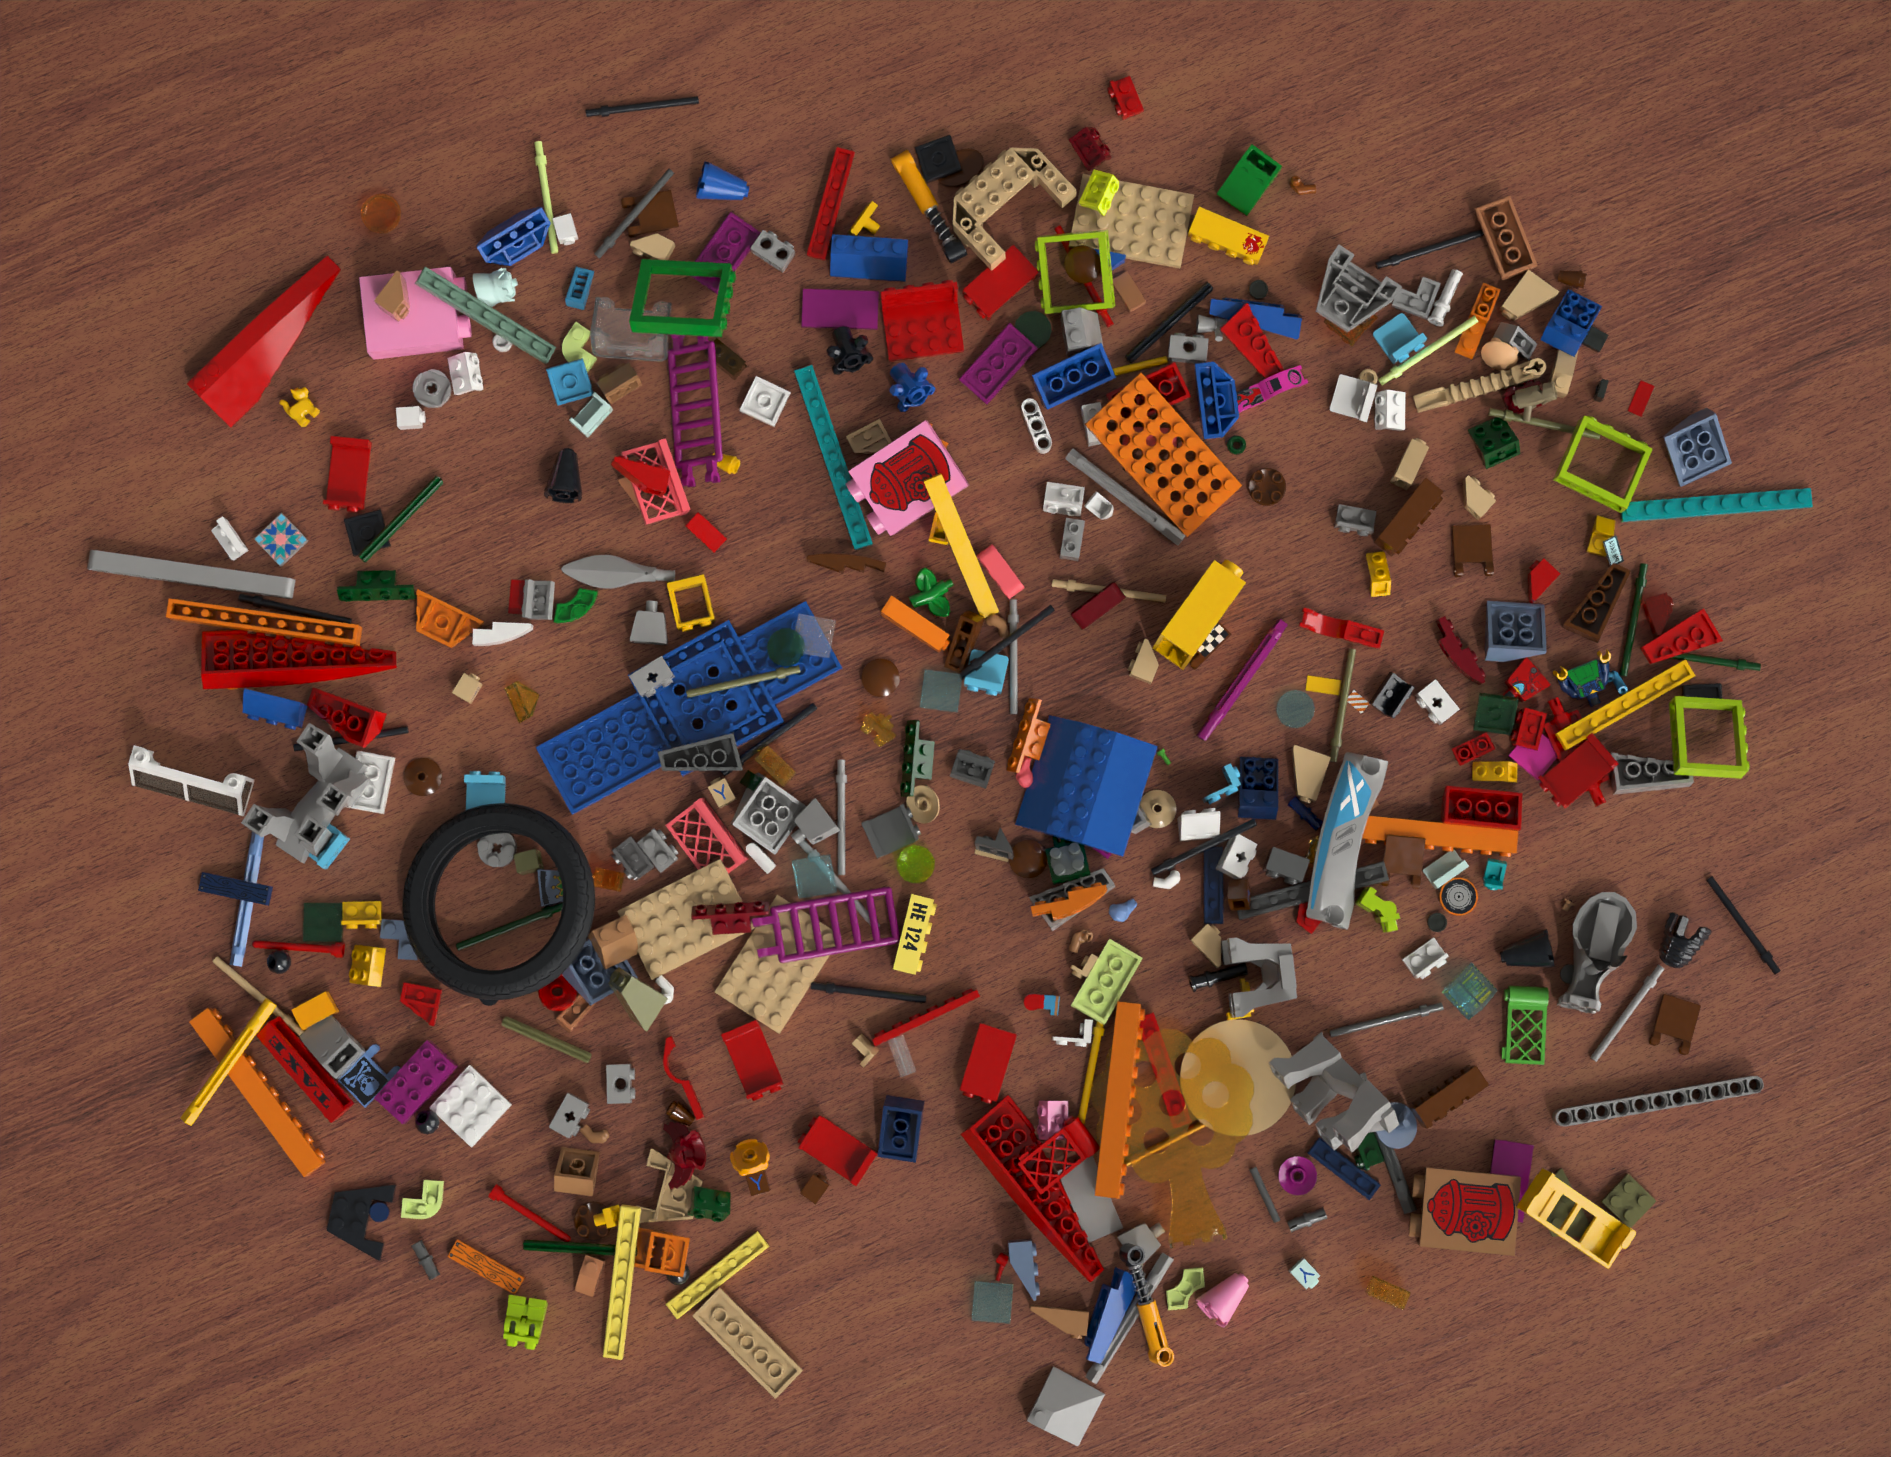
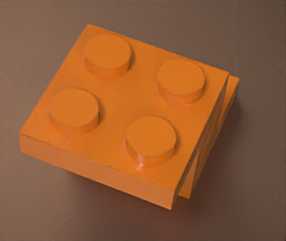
[634,1227,690,1277]

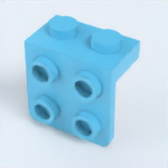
[1373,313,1427,364]
[964,649,1009,696]
[1202,764,1241,804]
[464,771,506,810]

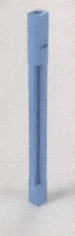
[230,831,264,967]

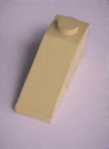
[1548,349,1578,398]

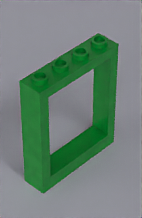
[629,259,736,337]

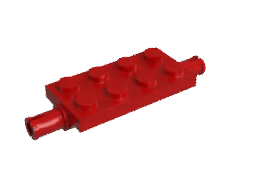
[1543,697,1610,807]

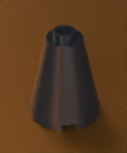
[544,448,582,503]
[1500,929,1555,967]

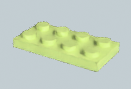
[1071,939,1143,1025]

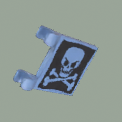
[338,1044,401,1108]

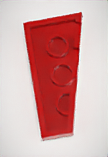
[1219,303,1284,379]
[1640,608,1723,664]

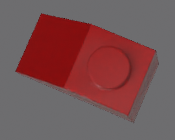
[1528,558,1561,604]

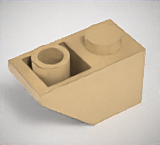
[630,234,675,260]
[1463,475,1496,520]
[1128,639,1159,685]

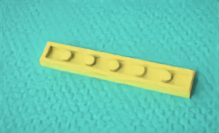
[666,1231,769,1319]

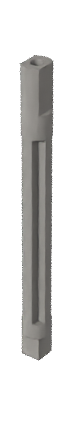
[1065,449,1186,546]
[1085,1252,1174,1384]

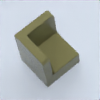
[514,849,544,875]

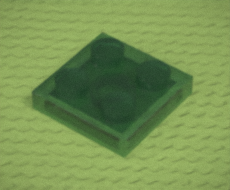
[1473,693,1518,735]
[303,903,343,942]

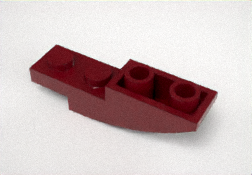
[1436,616,1486,685]

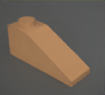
[1030,1305,1089,1339]

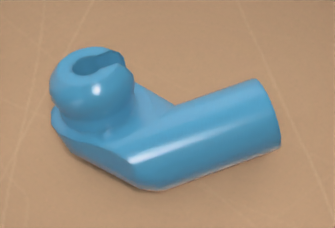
[1608,670,1628,694]

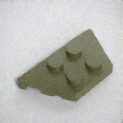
[1546,1168,1589,1237]

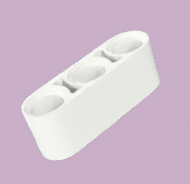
[1021,398,1052,454]

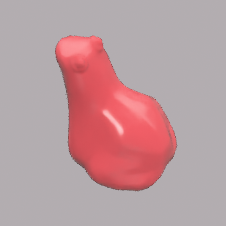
[1016,756,1033,788]

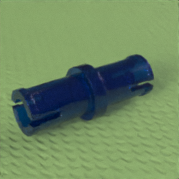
[1288,796,1323,831]

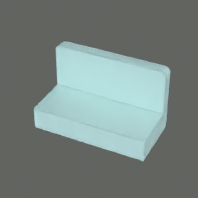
[1423,850,1469,889]

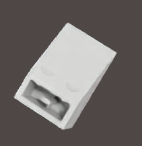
[1177,808,1220,841]

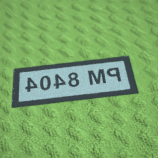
[1603,535,1624,566]

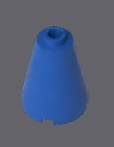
[696,161,750,200]

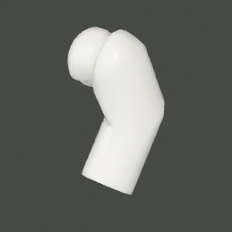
[1153,870,1180,889]
[655,975,674,1004]

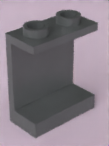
[861,804,921,859]

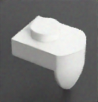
[1084,491,1114,520]

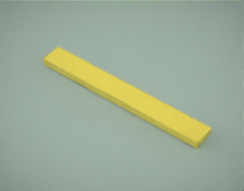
[603,1204,641,1360]

